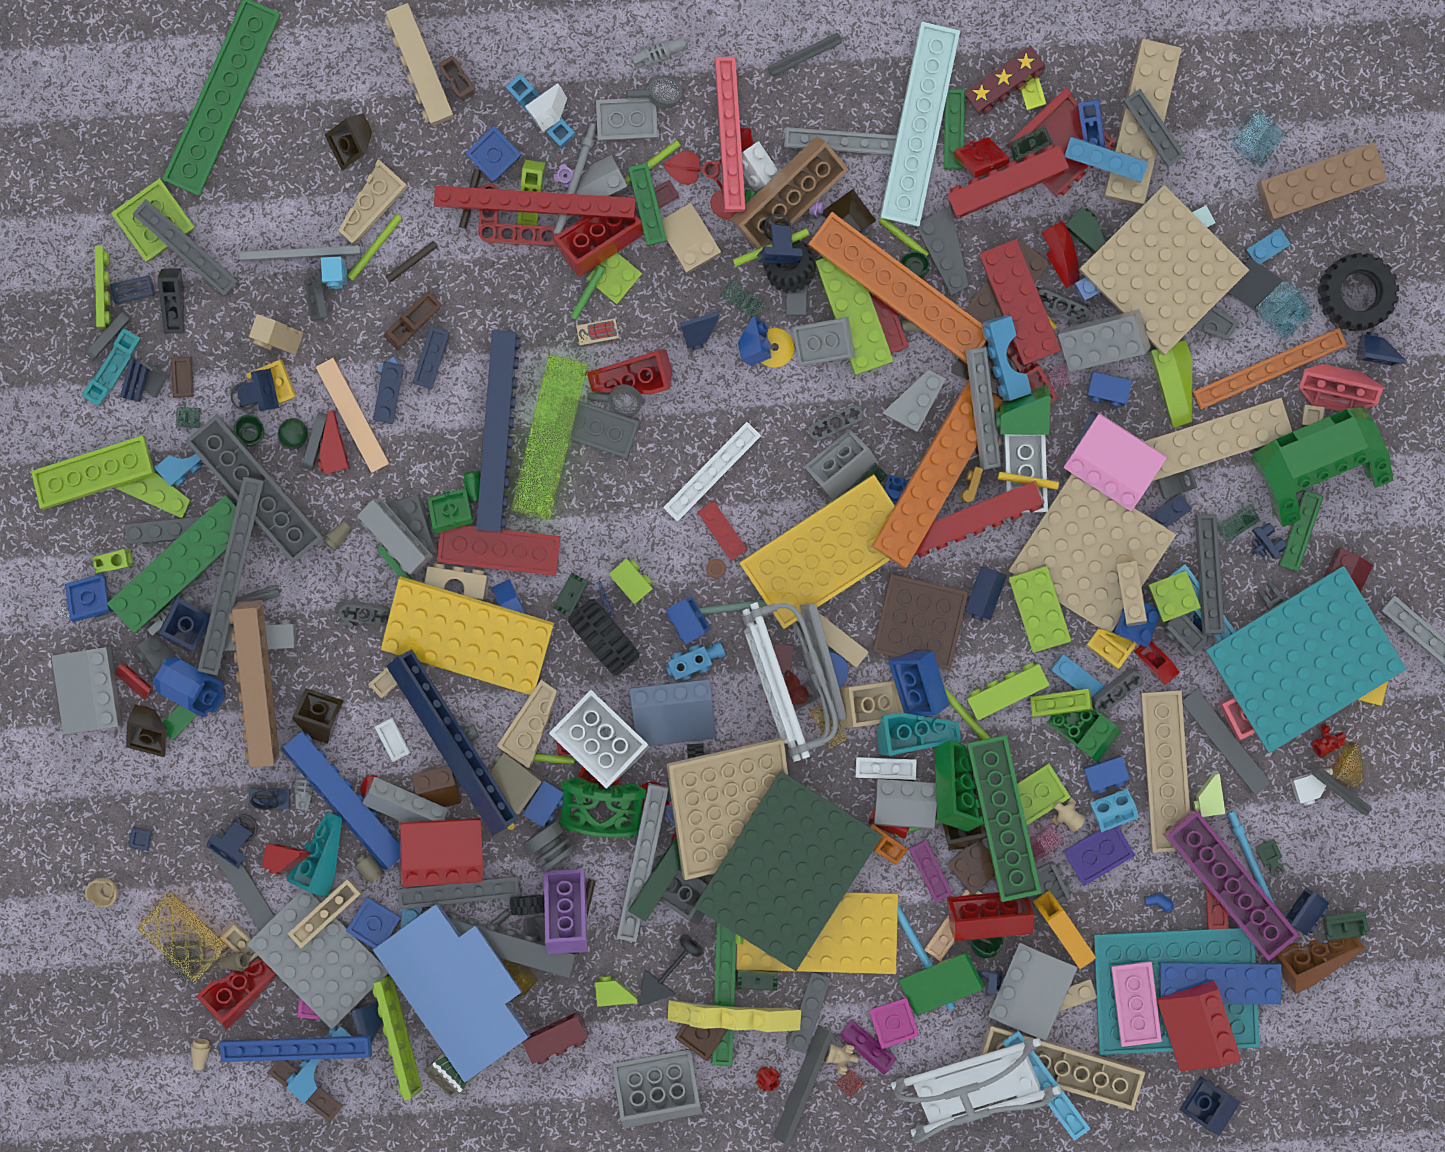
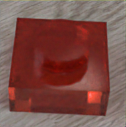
[836,1069,864,1098]

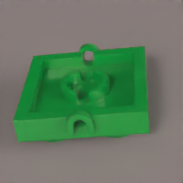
[427,488,473,533]

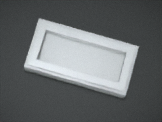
[375,717,411,762]

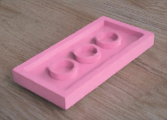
[1111,961,1162,1047]

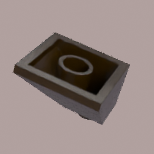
[325,113,372,171]
[822,189,876,233]
[292,688,344,744]
[126,704,167,758]
[943,798,987,851]

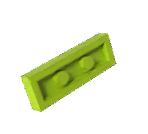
[1030,689,1093,718]

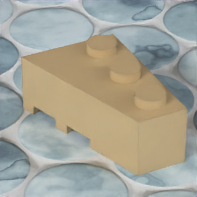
[249,314,304,355]

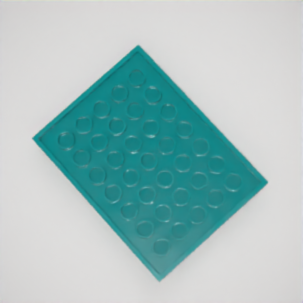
[1205,566,1407,753]
[1093,927,1260,1055]

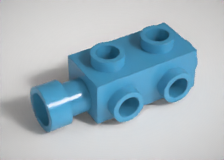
[666,641,726,682]

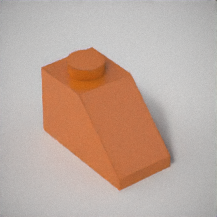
[870,824,908,865]

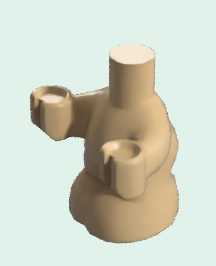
[1050,798,1085,832]
[824,1044,859,1075]

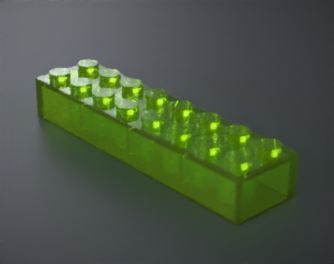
[511,354,589,520]

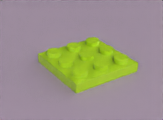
[111,178,196,263]

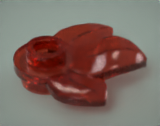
[784,670,809,706]

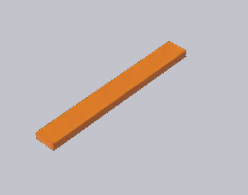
[1192,328,1347,410]

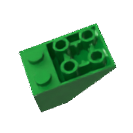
[1046,709,1122,763]

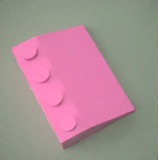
[1063,413,1167,511]

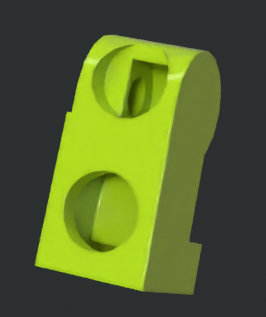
[92,549,134,574]

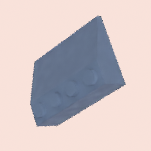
[630,679,716,746]

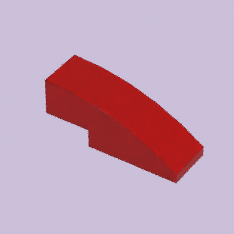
[1041,221,1079,288]

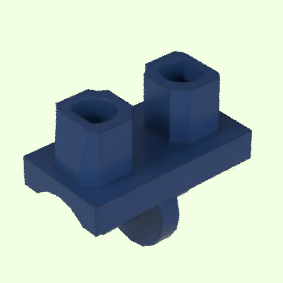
[1251,523,1287,559]

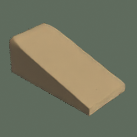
[220,920,258,963]

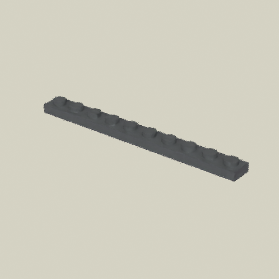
[197,476,264,675]

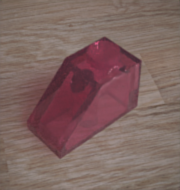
[1030,824,1064,862]

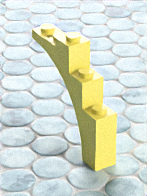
[667,1000,801,1032]

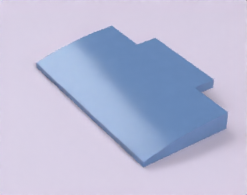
[373,903,531,1083]

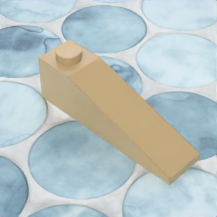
[288,878,363,948]

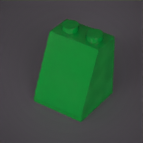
[995,385,1051,435]

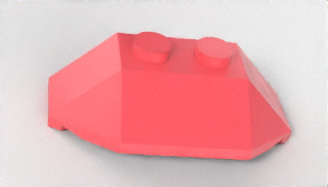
[1299,364,1383,412]

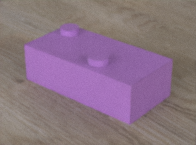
[544,869,588,954]

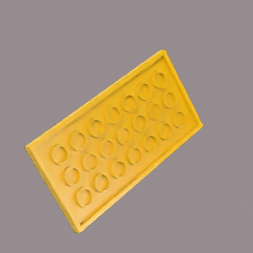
[739,474,895,629]
[381,576,554,695]
[736,892,898,974]

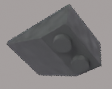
[659,867,708,925]

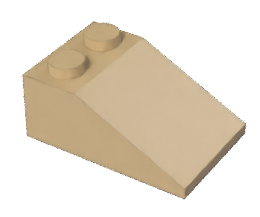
[662,203,721,274]
[839,681,904,728]

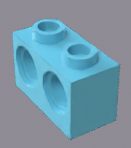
[321,256,348,289]
[1090,789,1139,832]

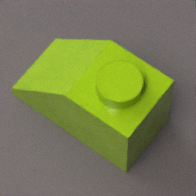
[595,975,638,1007]

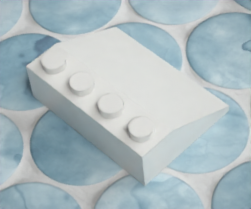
[549,690,650,789]

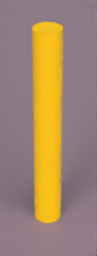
[998,472,1059,490]

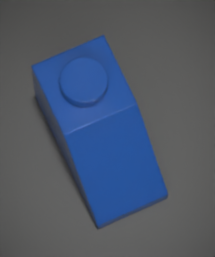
[492,579,527,614]

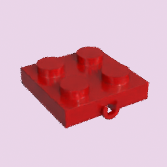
[954,137,1010,178]

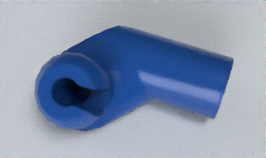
[1144,893,1174,913]

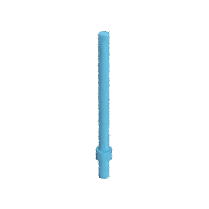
[1227,811,1275,905]
[898,904,956,1010]

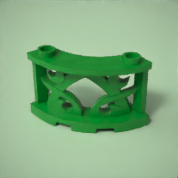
[559,776,647,838]

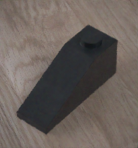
[157,268,184,333]

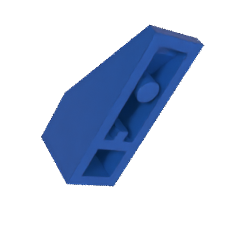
[1078,99,1106,148]

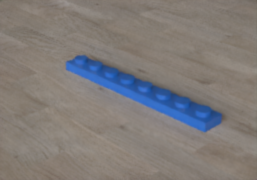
[220,1036,372,1062]

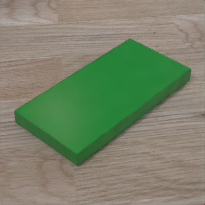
[898,952,985,1016]

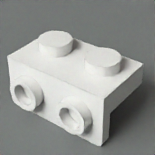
[742,141,779,191]

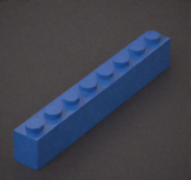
[280,731,400,870]

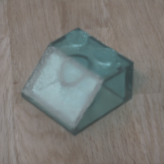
[1230,109,1285,168]

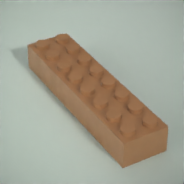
[229,600,279,768]

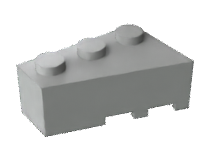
[882,369,946,433]

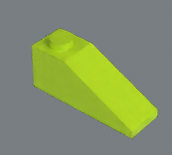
[517,160,545,226]

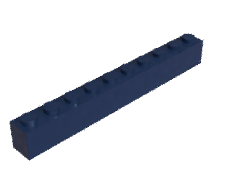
[476,330,520,533]
[386,650,519,836]

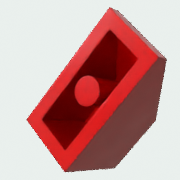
[1134,641,1180,685]
[262,843,310,874]

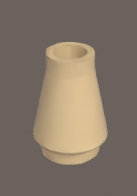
[191,1038,211,1070]

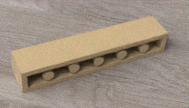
[385,3,455,126]

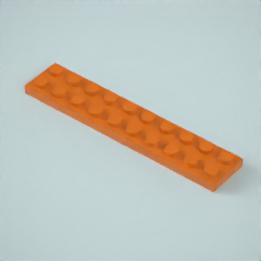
[808,212,987,365]
[871,379,1003,568]

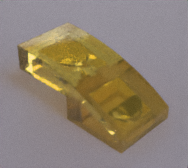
[810,704,848,749]

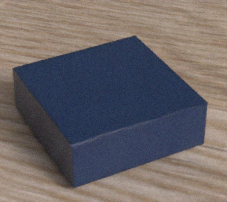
[128,827,153,851]

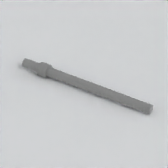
[553,123,597,235]

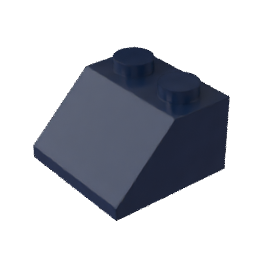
[1285,887,1329,936]
[1179,1076,1241,1136]

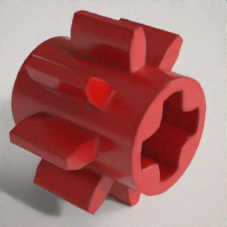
[755,1066,781,1092]

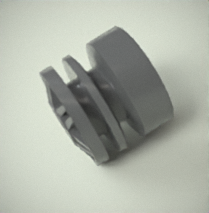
[522,820,576,872]

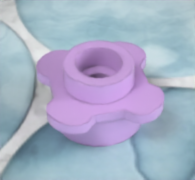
[554,164,574,188]
[809,198,824,218]

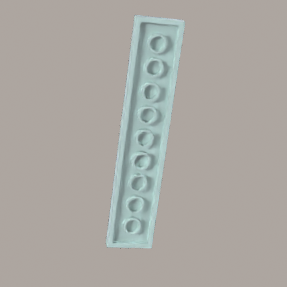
[880,22,960,227]

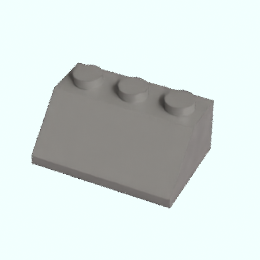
[804,429,879,501]
[874,779,937,829]

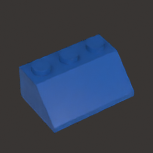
[888,650,949,715]

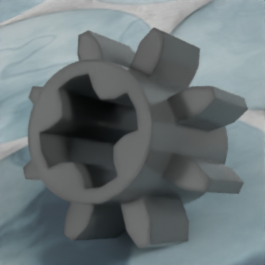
[460,722,479,745]

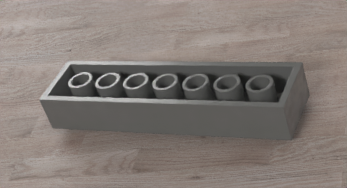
[185,414,324,563]

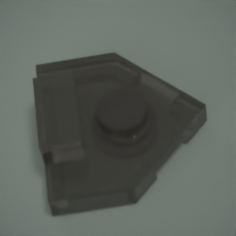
[163,941,205,982]

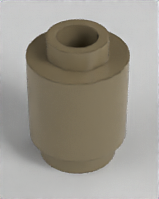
[355,854,384,884]

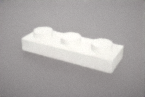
[855,757,916,780]

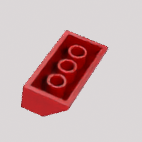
[553,195,644,277]
[947,892,1035,941]

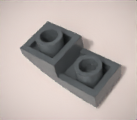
[786,284,808,316]

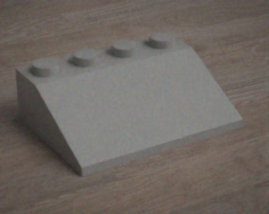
[51,647,123,735]
[988,942,1078,1041]
[612,1049,702,1128]

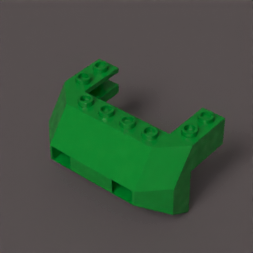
[1251,407,1394,527]

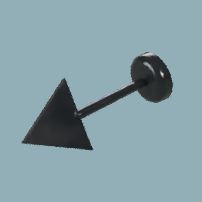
[639,934,704,1007]

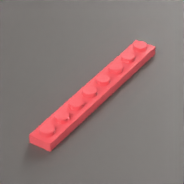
[714,57,745,212]

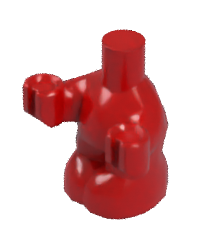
[1311,724,1346,758]

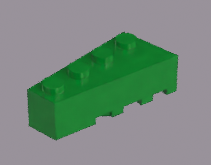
[934,740,984,832]

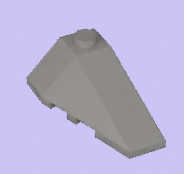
[552,155,629,224]

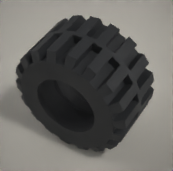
[763,240,816,293]

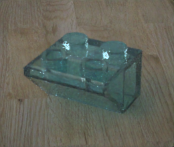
[1256,280,1313,341]

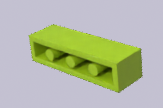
[966,662,1050,721]

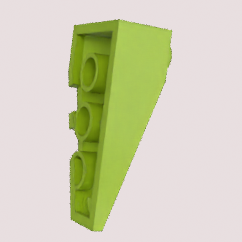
[1148,340,1192,428]

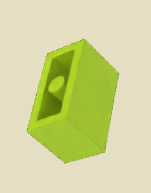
[609,558,653,604]

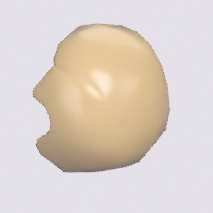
[85,877,118,907]

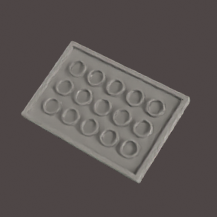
[247,889,388,1029]

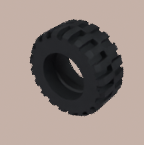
[1318,253,1400,331]
[568,599,640,676]

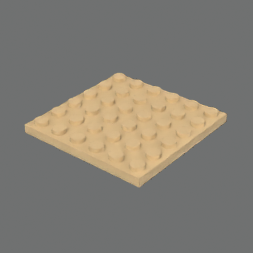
[1079,185,1249,355]
[1009,473,1176,633]
[667,738,788,880]

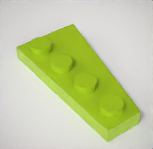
[114,471,191,518]

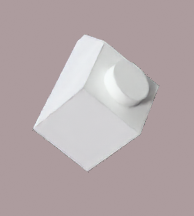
[525,83,567,132]
[1290,768,1333,806]

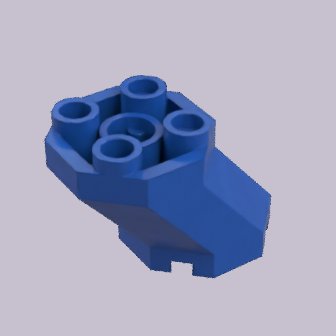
[153,657,225,717]

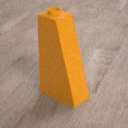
[1033,890,1096,969]

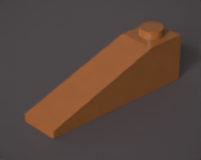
[1275,937,1365,994]

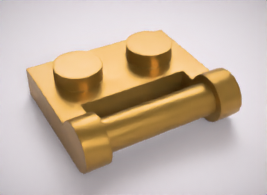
[959,467,983,503]

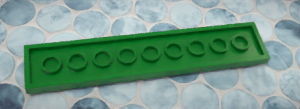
[162,0,281,197]

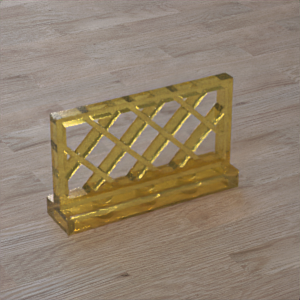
[137,892,229,983]

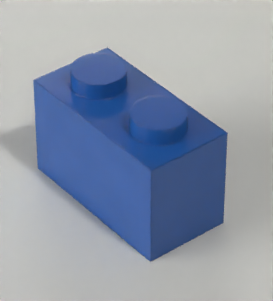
[1086,372,1132,408]
[666,595,711,644]
[1082,755,1130,794]
[523,780,564,827]

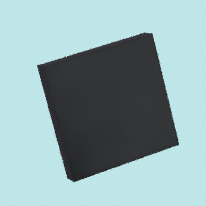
[1228,257,1282,313]

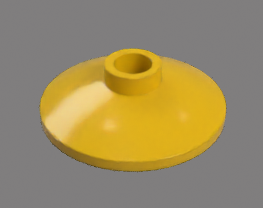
[761,328,795,368]

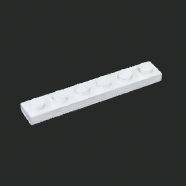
[663,422,761,522]

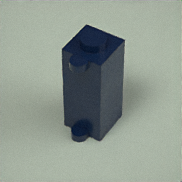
[965,566,1007,621]

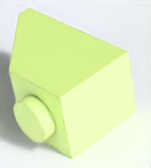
[1193,773,1225,817]

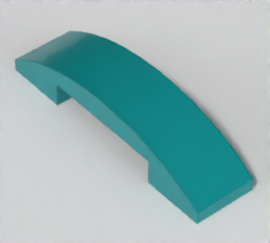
[81,328,141,406]

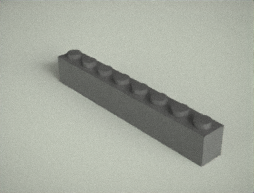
[422,907,579,978]

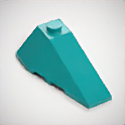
[876,712,961,756]
[287,812,342,898]

